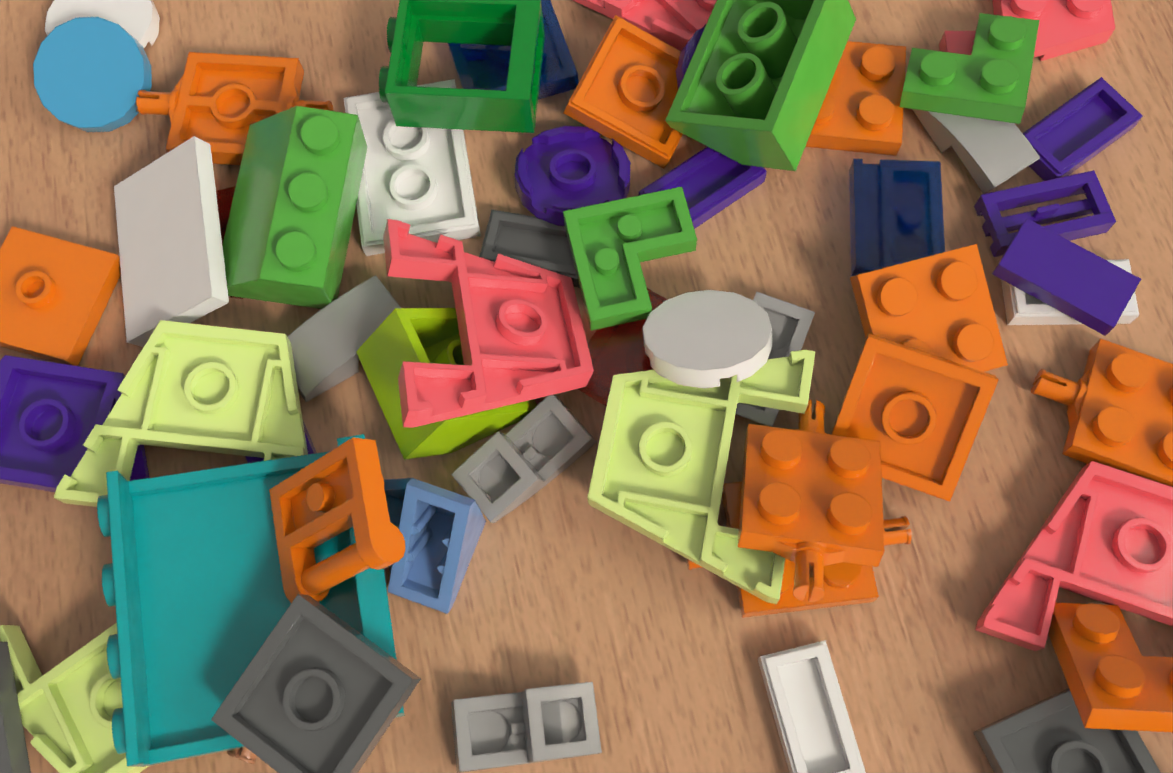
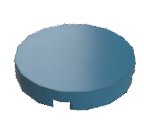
[33,17,152,133]

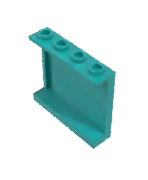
[97,434,405,767]

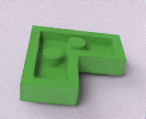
[900,13,1040,124]
[563,187,697,331]

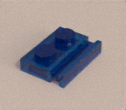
[849,159,945,276]

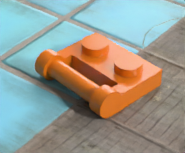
[269,437,405,603]

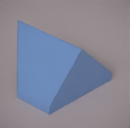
[384,478,486,614]

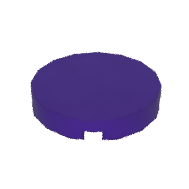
[514,126,631,226]

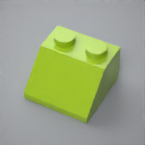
[356,308,537,460]

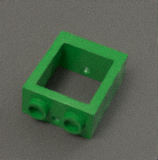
[379,0,545,133]

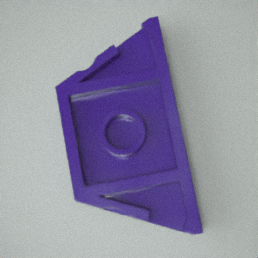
[0,355,150,492]

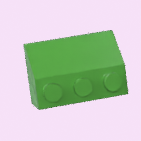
[665,0,856,171]
[222,106,368,309]

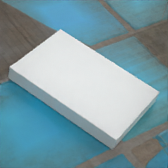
[344,79,481,256]
[114,136,229,347]

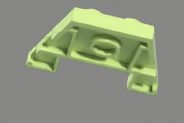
[54,320,308,507]
[587,350,815,604]
[0,623,149,773]

